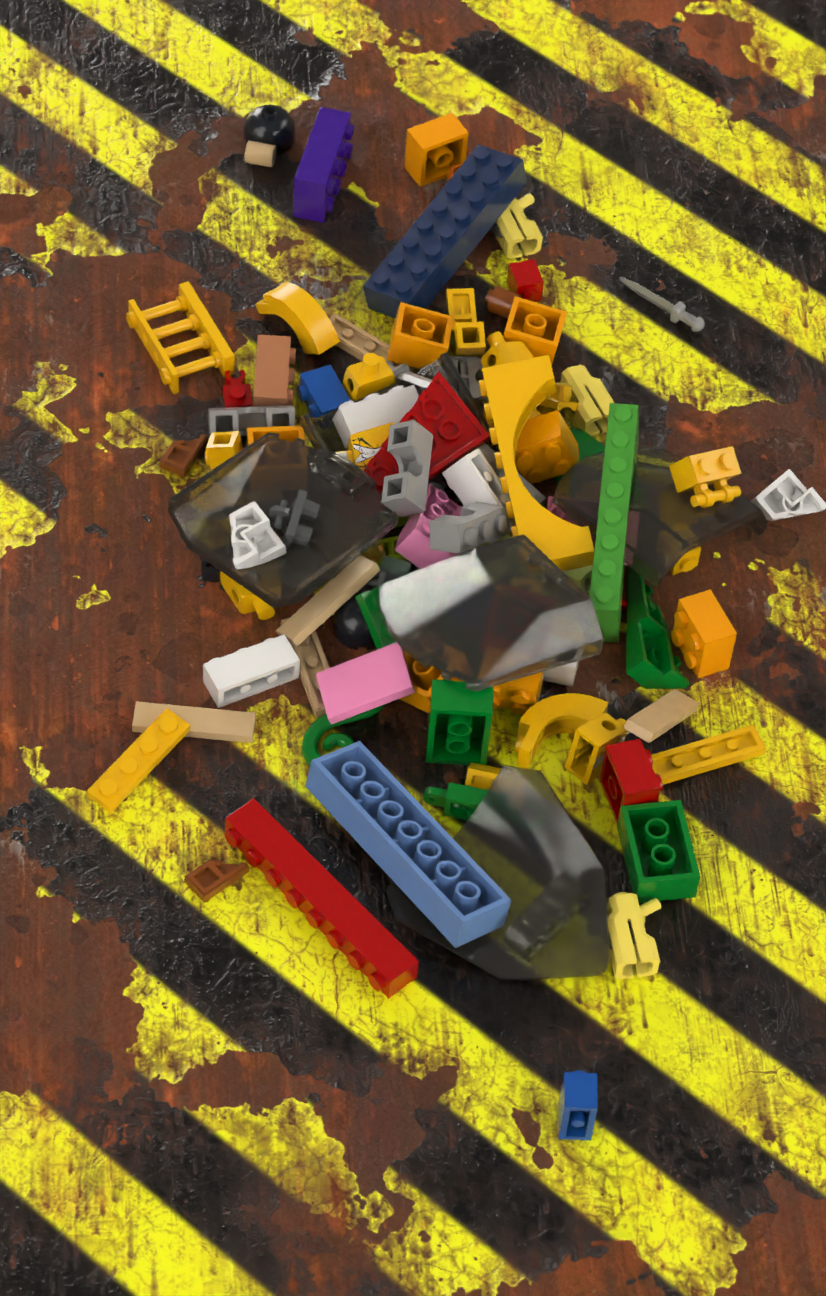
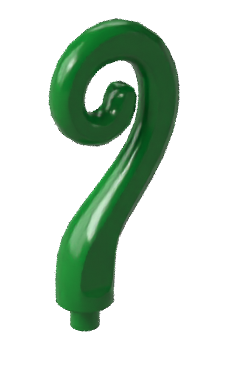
[301,703,388,767]

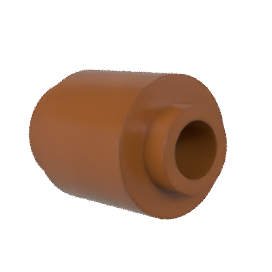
[484,286,522,319]

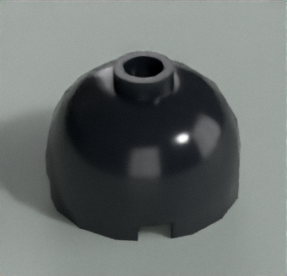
[244,105,295,154]
[333,591,376,650]

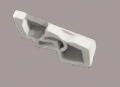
[747,469,826,521]
[229,501,287,569]

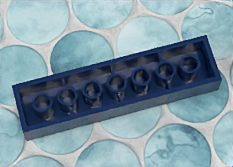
[363,144,527,318]

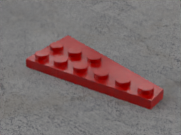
[334,371,490,532]

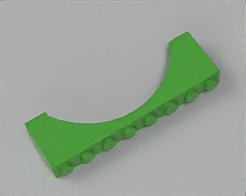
[588,403,639,643]

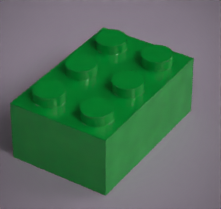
[426,679,494,765]
[617,800,700,903]

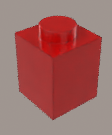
[507,259,544,302]

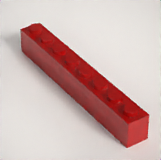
[224,798,419,999]

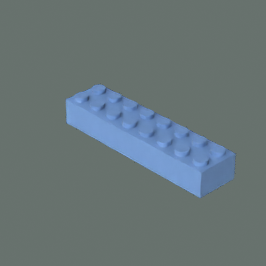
[305,741,512,948]

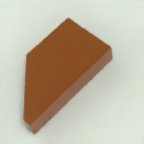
[159,434,209,477]
[184,860,249,903]

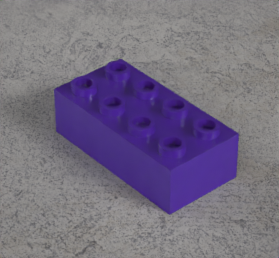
[293,107,354,223]

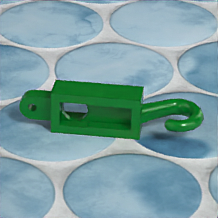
[423,782,548,832]

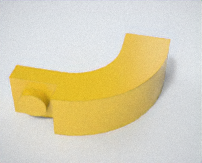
[255,282,340,355]
[446,288,486,356]
[515,693,608,769]

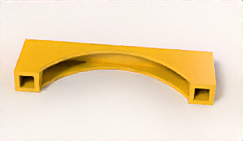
[478,355,594,579]

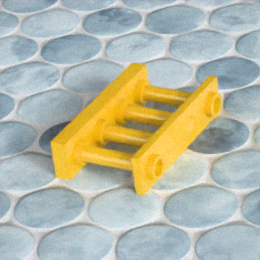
[126,281,235,394]

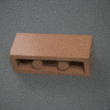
[253,335,296,407]

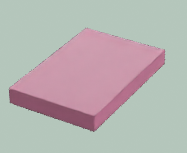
[316,642,415,725]

